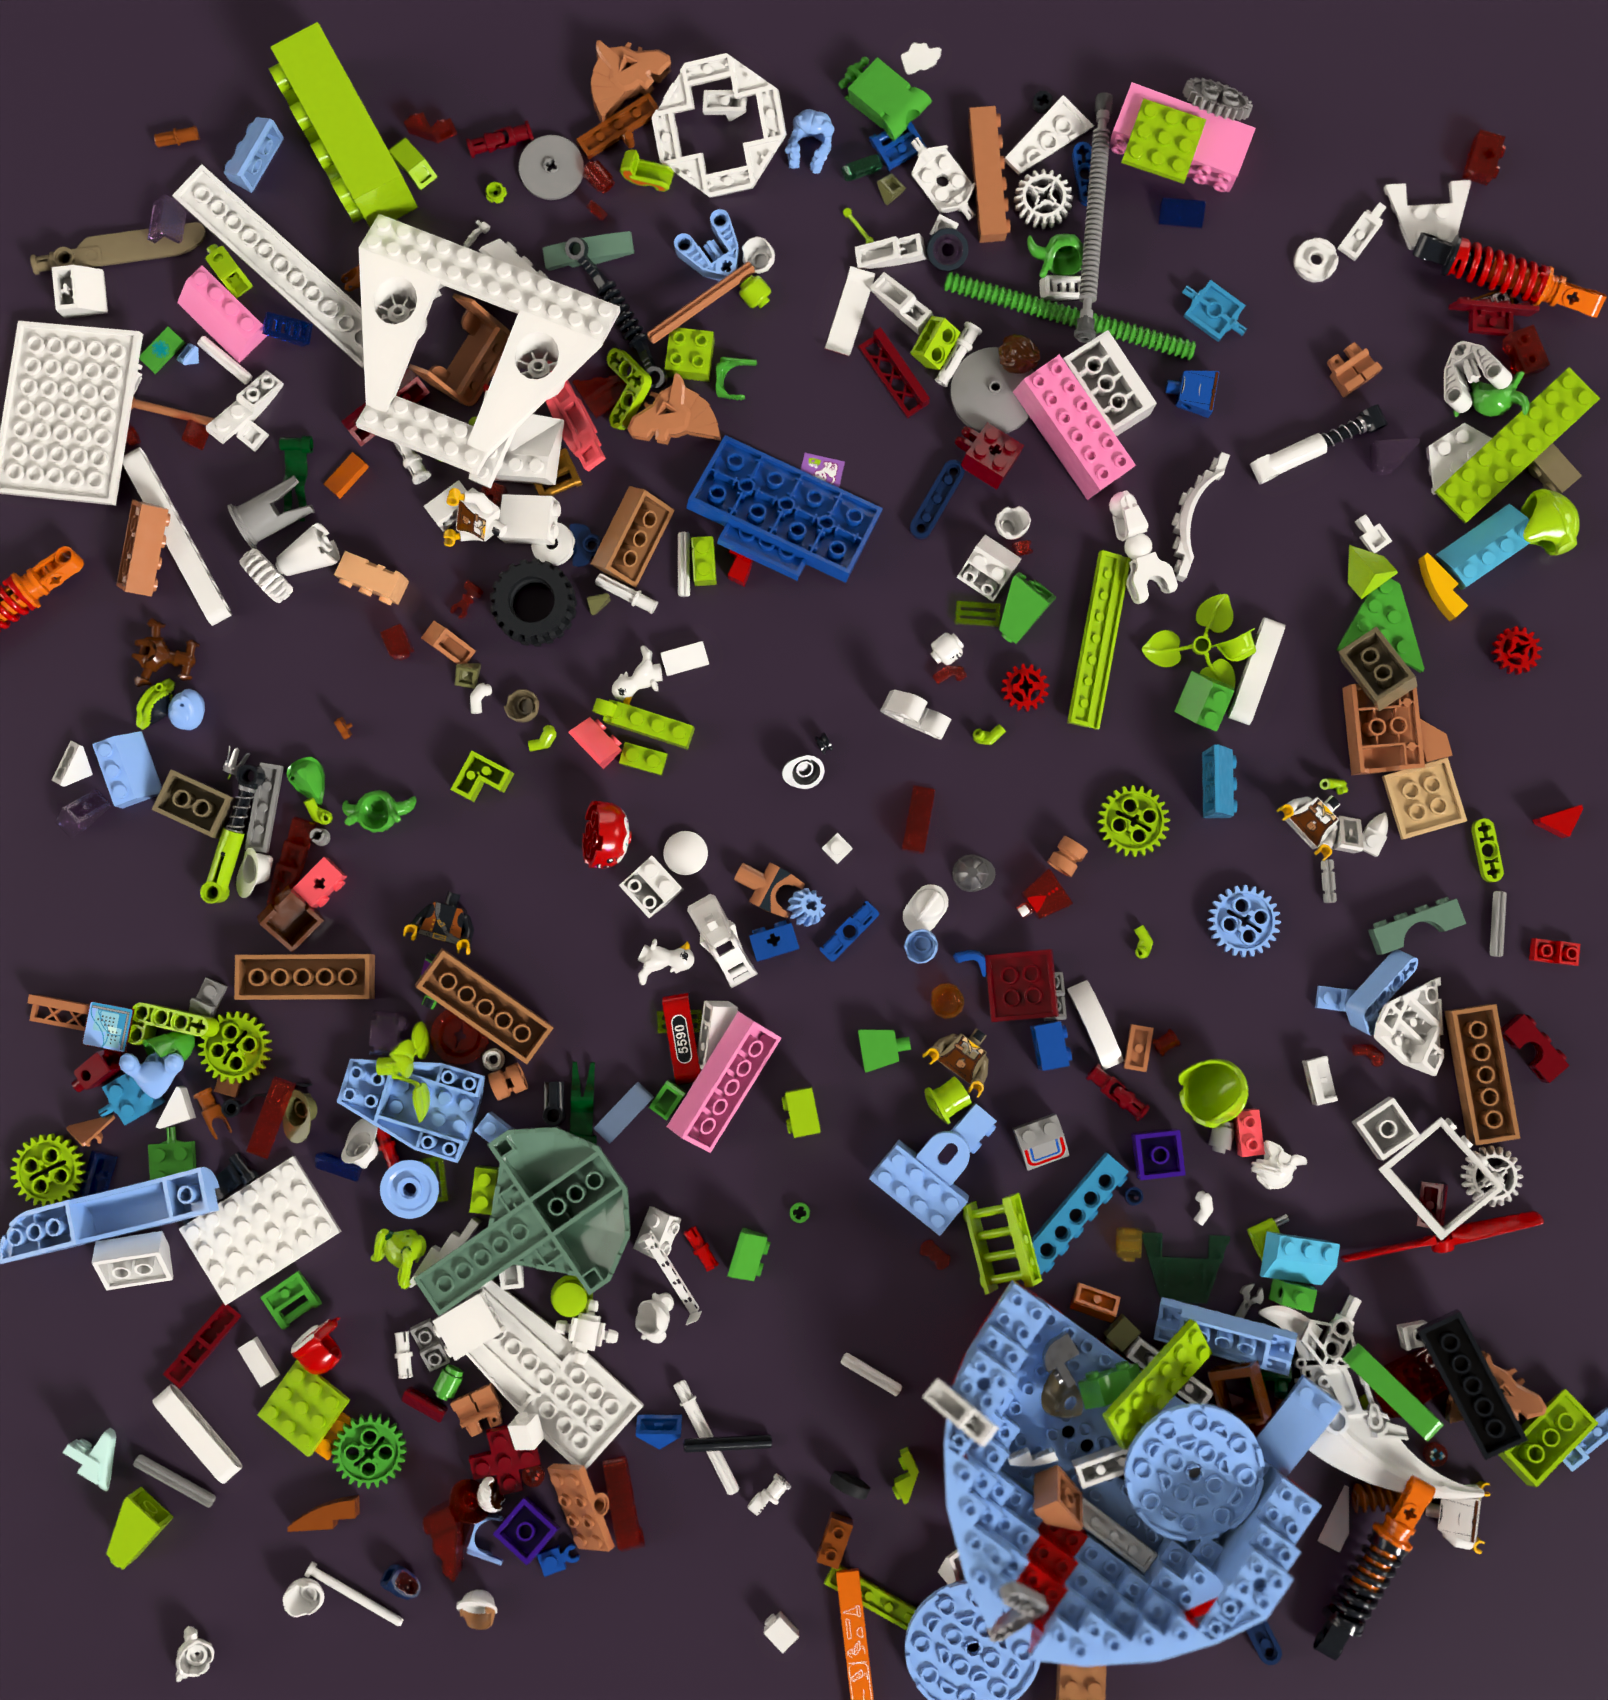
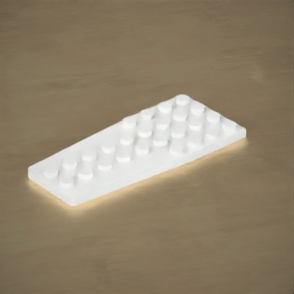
[466,1279,644,1469]

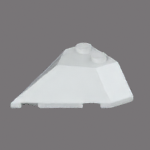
[1374,977,1444,1076]

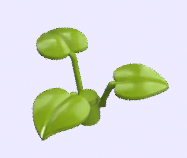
[1142,594,1235,689]
[376,1021,430,1123]

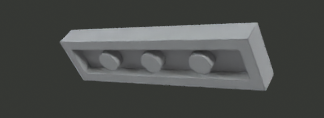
[245,762,284,853]

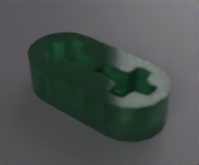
[841,154,883,181]

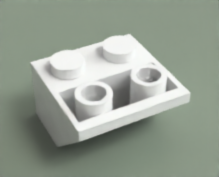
[52,265,108,318]
[957,534,1021,602]
[619,856,684,918]

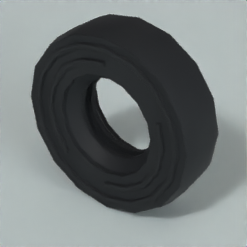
[830,1470,870,1500]

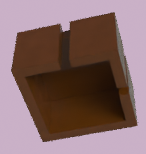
[257,885,324,953]

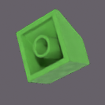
[1174,670,1235,731]
[727,1227,771,1281]

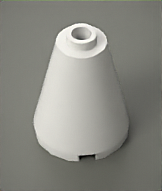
[275,523,340,576]

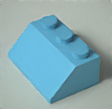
[1260,1231,1340,1285]

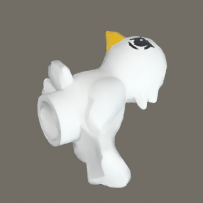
[612,645,663,705]
[638,939,695,986]

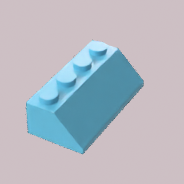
[1435,503,1531,590]

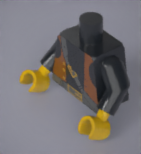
[403,891,474,955]

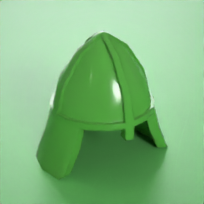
[142,1032,195,1061]

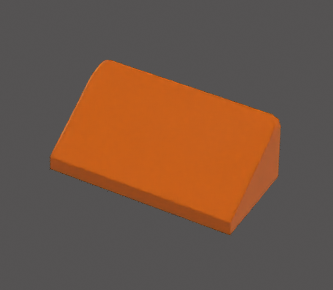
[324,452,369,499]
[1070,1282,1121,1323]

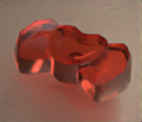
[920,1240,951,1270]

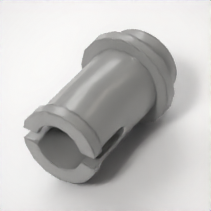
[310,828,330,846]

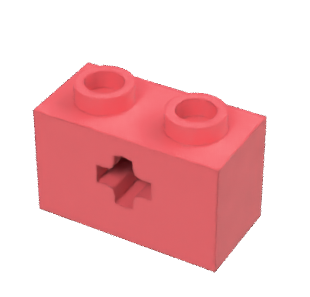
[293,857,348,908]
[1233,1108,1265,1157]

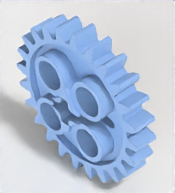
[1207,885,1281,957]

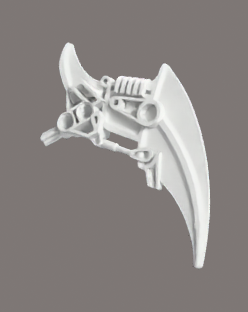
[1258,1295,1485,1499]

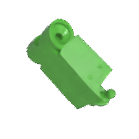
[838,56,932,141]

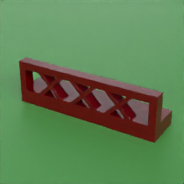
[858,327,930,419]

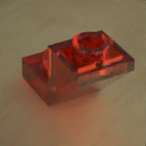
[404,112,457,143]

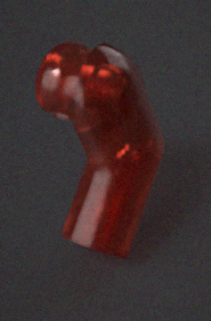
[933,665,967,684]

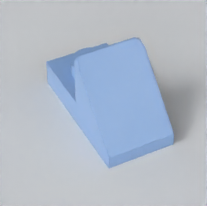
[1315,986,1356,1012]

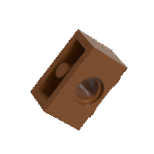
[816,1512,853,1569]

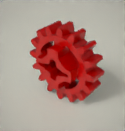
[1491,626,1542,675]
[1001,664,1049,712]

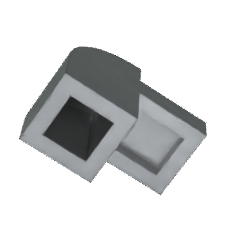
[1042,1331,1080,1388]

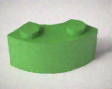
[1078,1361,1141,1409]

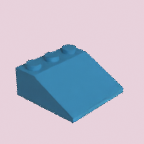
[1202,745,1237,818]

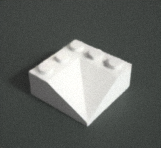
[494,414,565,485]

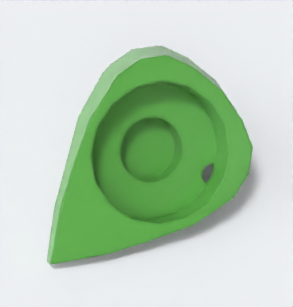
[286,757,325,805]

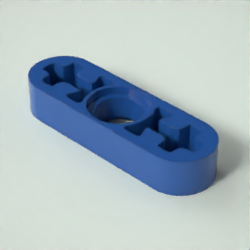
[1072,142,1092,207]

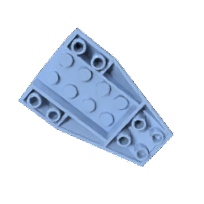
[337,1059,485,1163]

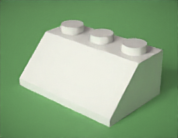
[479,239,549,279]
[92,1231,173,1290]

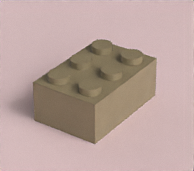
[1339,626,1417,711]
[152,769,237,839]

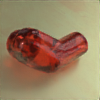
[1352,1044,1385,1067]

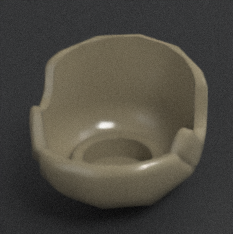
[504,689,539,723]

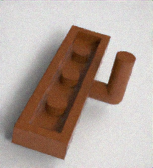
[576,92,659,159]

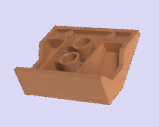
[1342,684,1425,775]

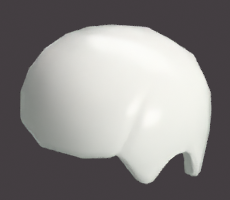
[742,236,775,274]
[995,506,1031,540]

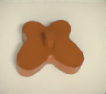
[334,717,353,740]

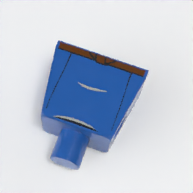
[1165,371,1220,418]

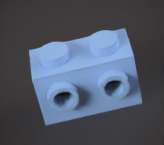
[951,1102,996,1154]

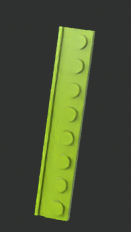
[1067,550,1131,730]

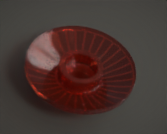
[449,1479,489,1524]

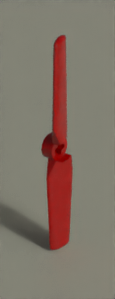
[1340,1211,1544,1262]

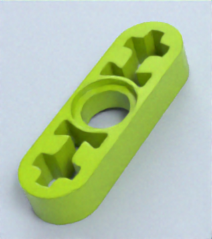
[1471,818,1504,882]

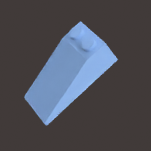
[1256,1374,1342,1477]

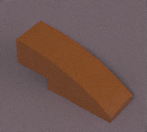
[287,1495,360,1532]

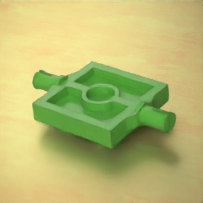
[148,1127,196,1180]

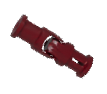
[466,120,534,158]
[1085,1063,1150,1122]

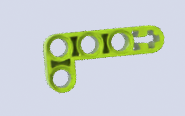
[127,1003,219,1045]

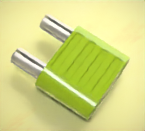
[1247,1214,1296,1261]

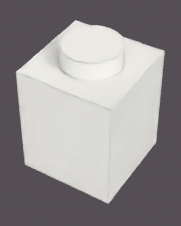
[508,1412,545,1450]
[764,1611,799,1653]

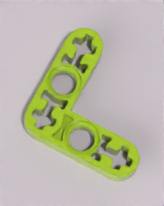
[607,348,652,430]

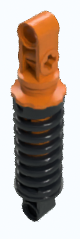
[1313,1475,1435,1661]

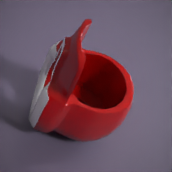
[291,1317,342,1375]

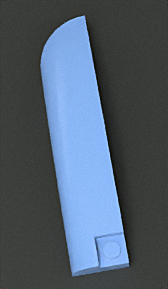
[0,1167,219,1264]

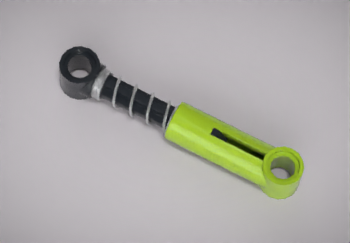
[200,764,266,904]

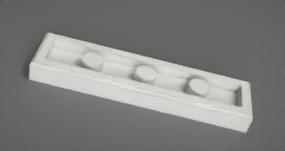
[1083,1497,1158,1574]

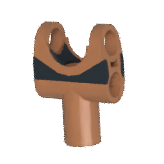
[734,862,805,918]

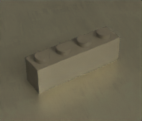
[1497,416,1582,494]

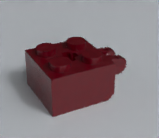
[954,422,1025,490]

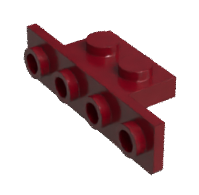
[1449,297,1540,336]

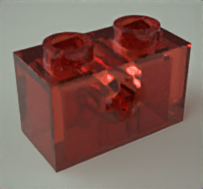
[1462,129,1506,185]

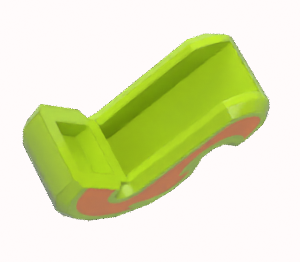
[620,149,674,192]

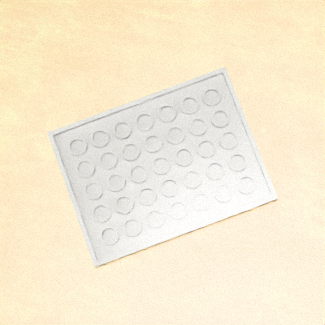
[0,321,143,506]

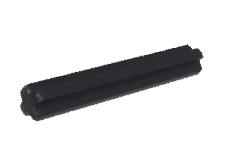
[683,1434,772,1453]

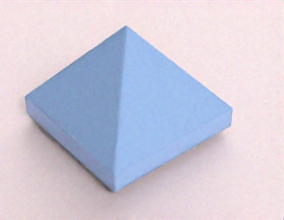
[176,343,199,365]

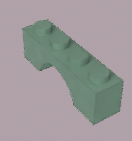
[1368,896,1466,955]

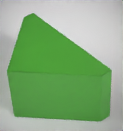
[649,1079,687,1121]

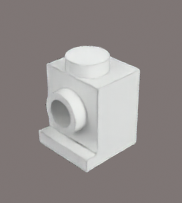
[1396,1320,1428,1351]

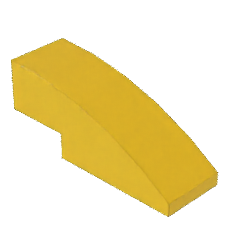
[1418,552,1468,622]

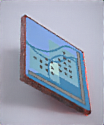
[82,1000,135,1053]

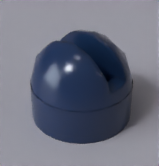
[1124,1187,1143,1206]

